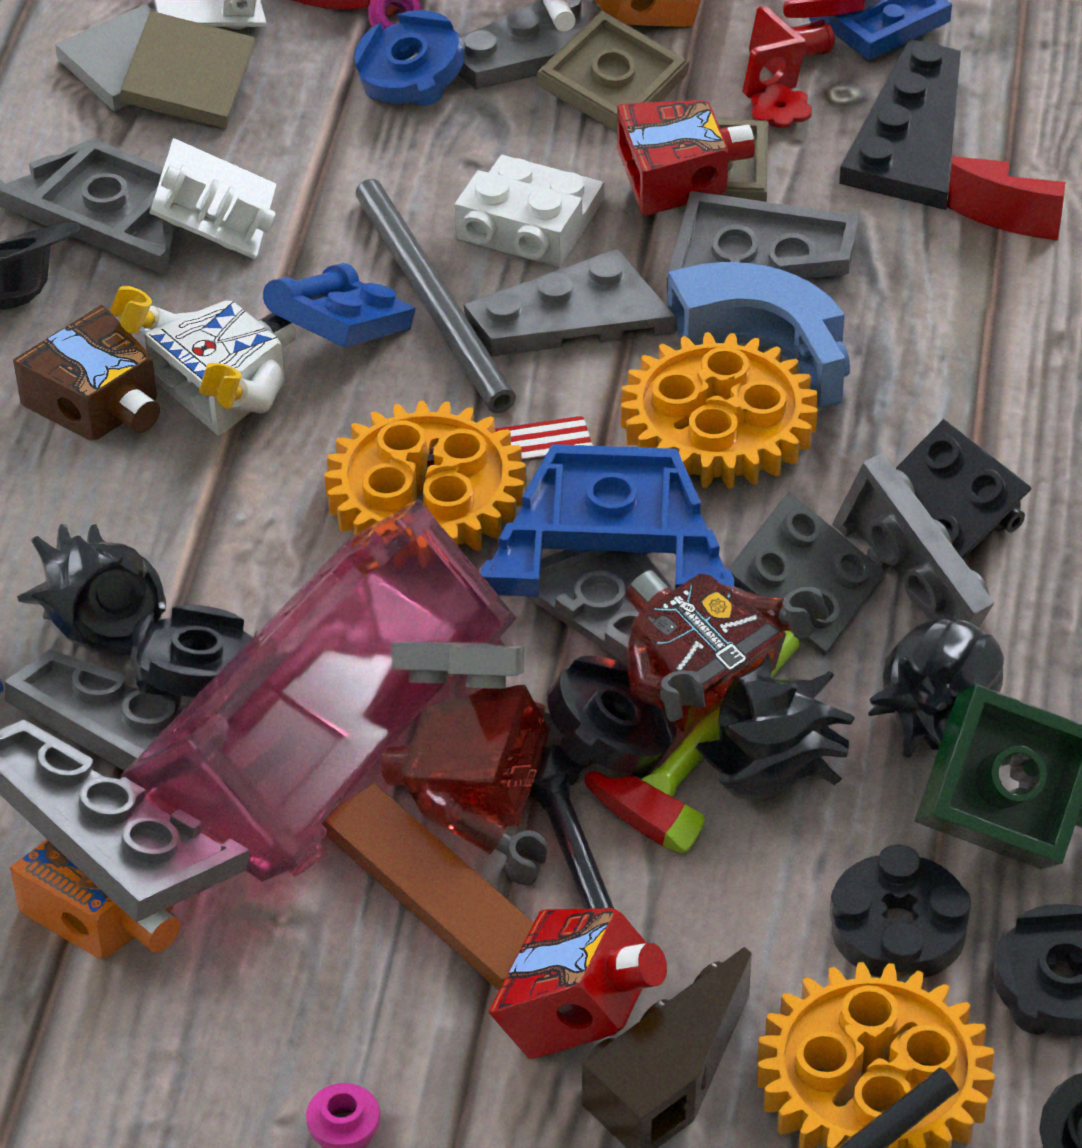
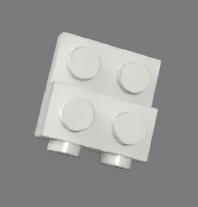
[454,155,604,267]

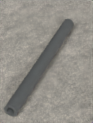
[355,179,516,413]

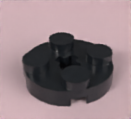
[130,605,263,706]
[547,656,677,777]
[829,844,971,978]
[993,904,1082,1036]

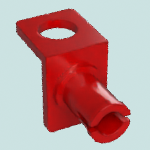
[742,6,834,98]

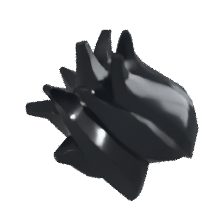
[17,524,166,655]
[868,618,1004,758]
[695,653,855,801]

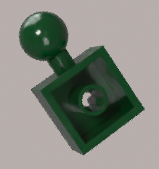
[914,684,1082,870]

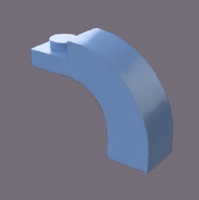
[668,262,850,408]

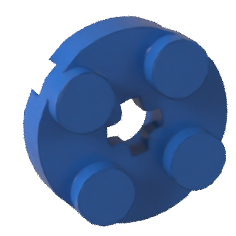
[354,10,465,106]

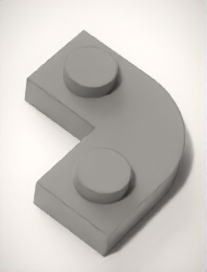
[391,641,525,688]

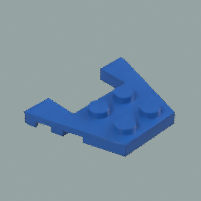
[480,444,734,604]

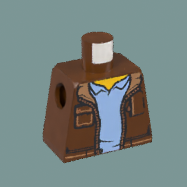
[13,305,160,440]

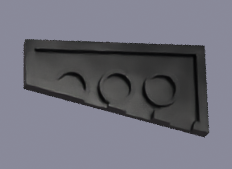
[839,38,961,210]

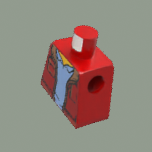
[617,100,755,216]
[488,908,667,1059]

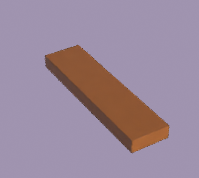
[322,783,534,991]

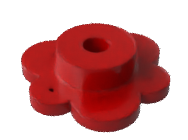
[751,84,812,128]

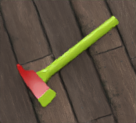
[584,630,799,854]

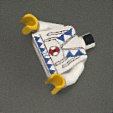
[110,286,297,436]

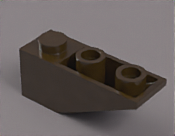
[582,947,752,1148]

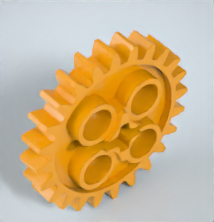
[620,332,818,489]
[324,401,526,563]
[756,962,995,1148]

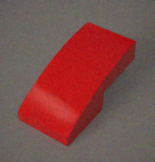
[947,156,1066,240]

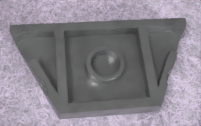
[0,139,177,274]

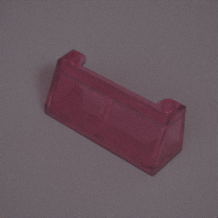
[120,499,517,882]

